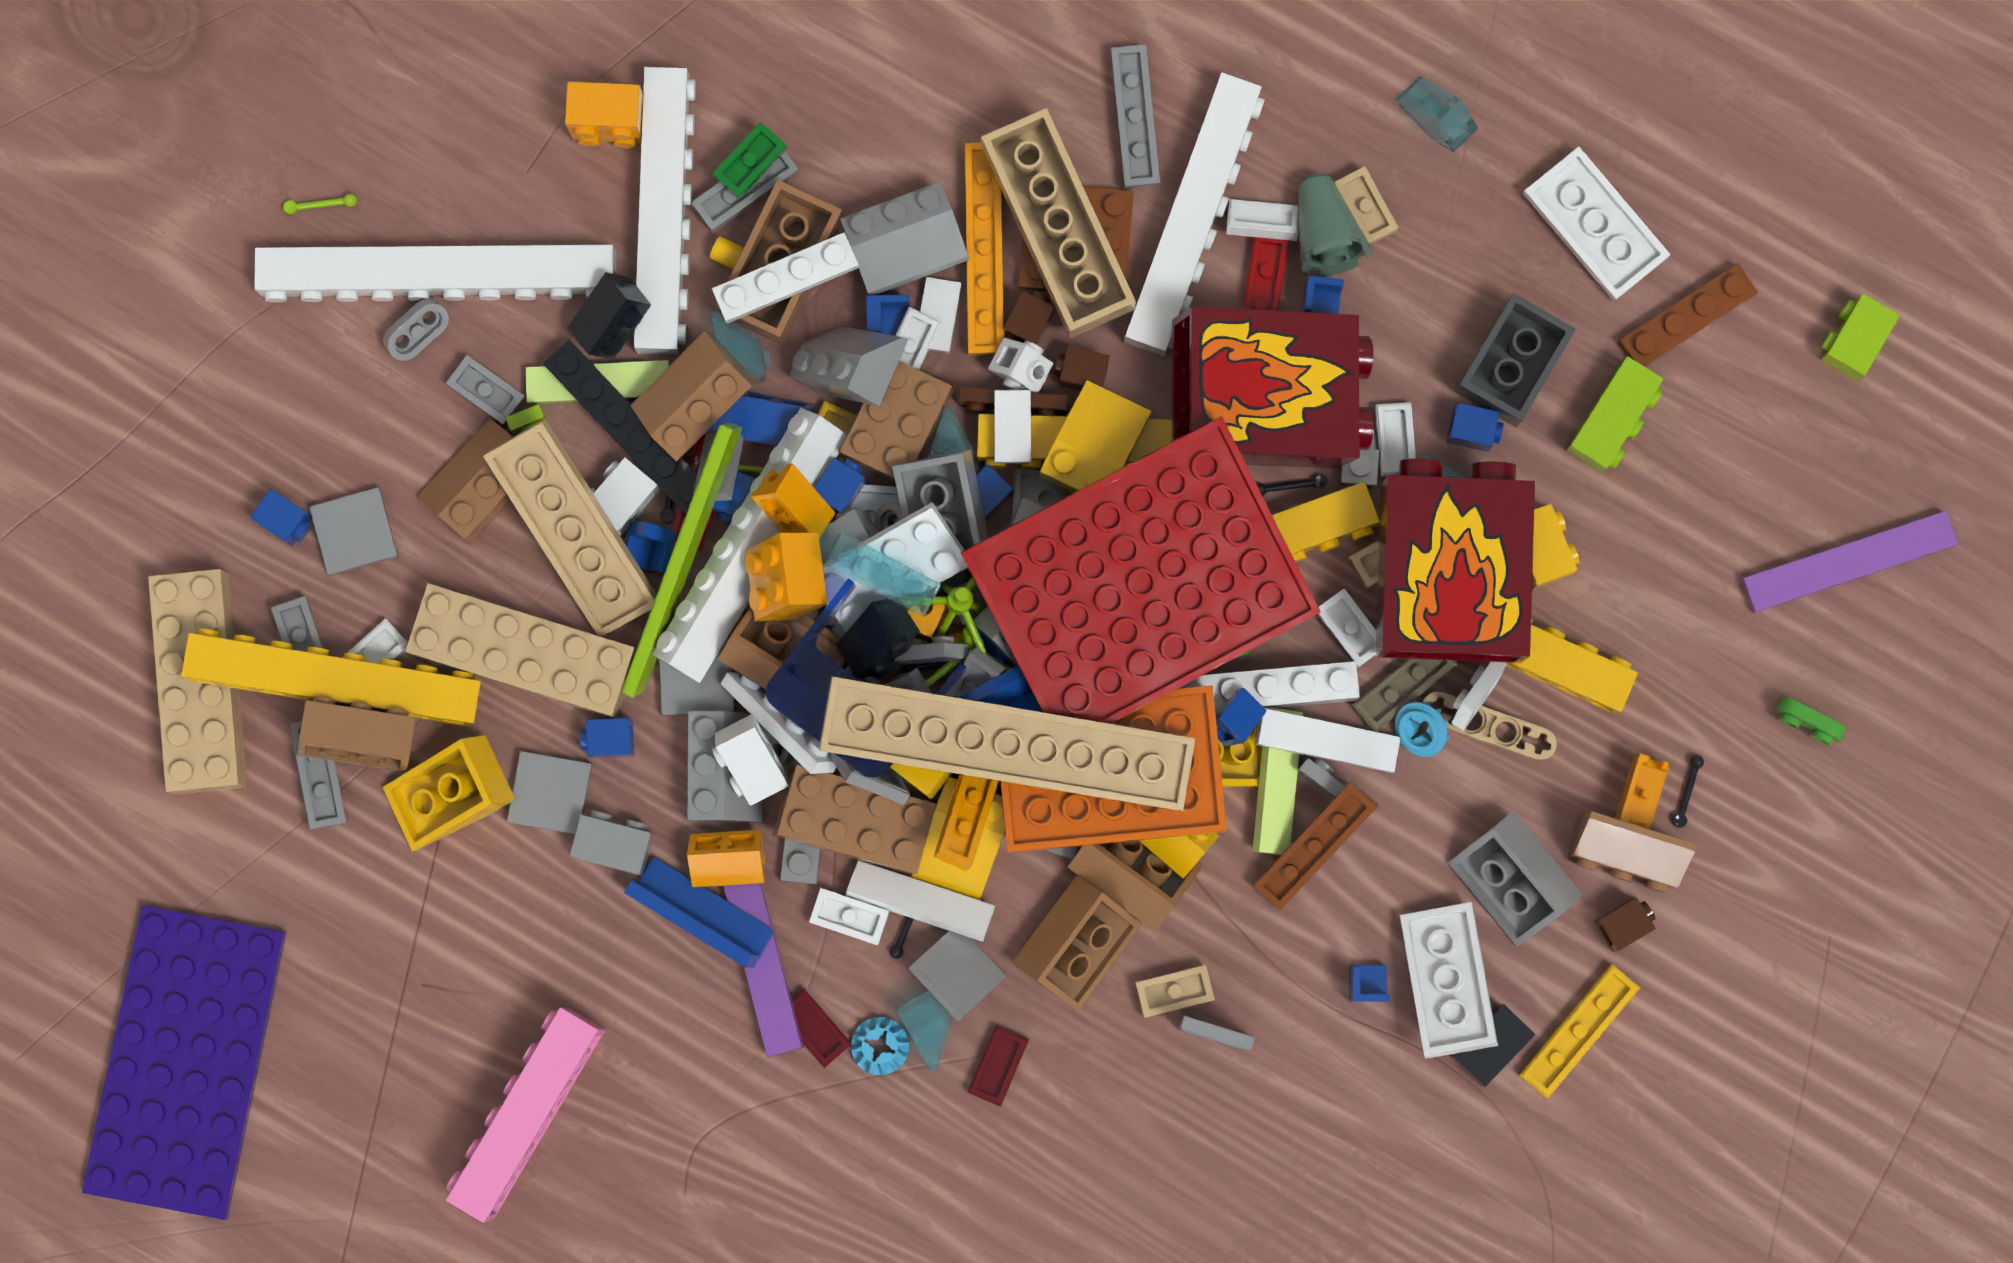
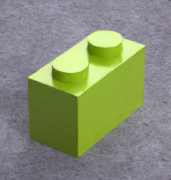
[1820,294,1900,382]

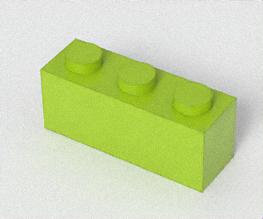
[1566,356,1664,474]

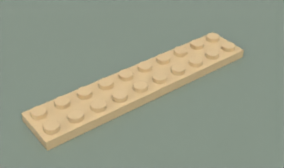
[818,676,1196,811]

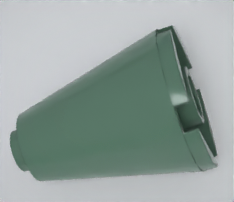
[1298,173,1371,276]

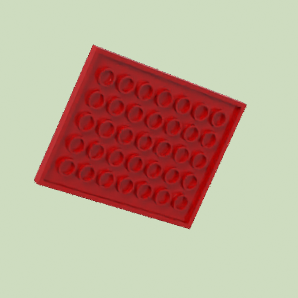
[960,417,1321,724]

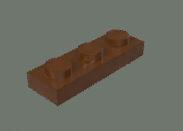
[959,386,1068,416]

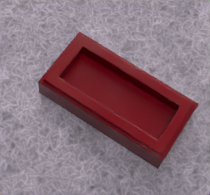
[792,989,852,1068]
[967,1026,1029,1107]

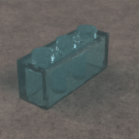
[823,532,941,617]

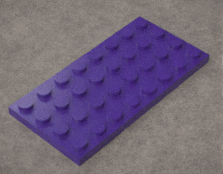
[82,905,286,1220]

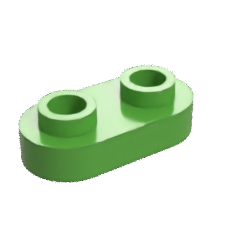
[1775,696,1847,746]

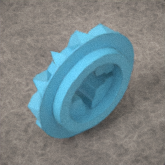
[1395,700,1450,757]
[851,1017,909,1075]

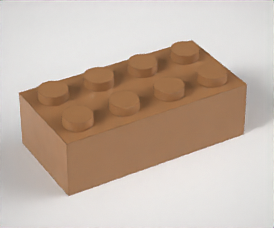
[715,179,843,345]
[772,764,936,874]

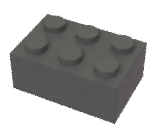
[1455,293,1576,428]

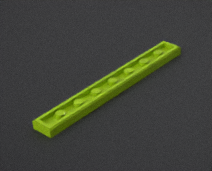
[622,423,742,698]

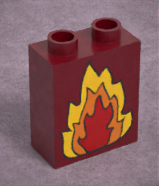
[1172,307,1374,468]
[1376,458,1535,663]

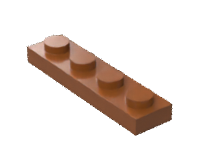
[1618,263,1758,367]
[1253,780,1379,910]

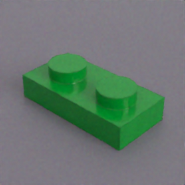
[712,121,788,200]

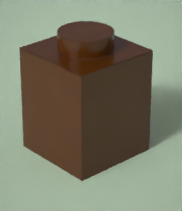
[1003,291,1055,345]
[1054,345,1110,391]
[1594,898,1656,952]

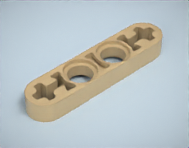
[1422,691,1557,761]

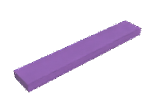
[1741,511,1959,613]
[724,883,804,1057]

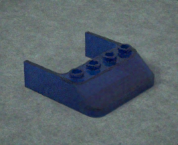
[766,578,967,778]

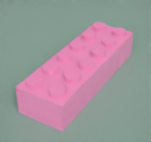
[446,1007,606,1223]

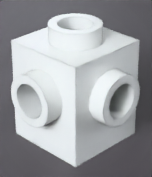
[988,338,1053,393]

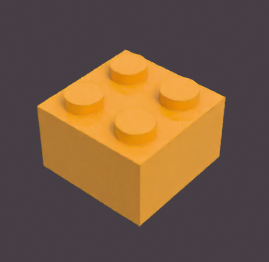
[565,82,643,148]
[745,533,827,621]

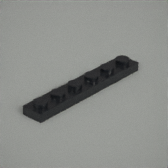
[543,340,697,515]

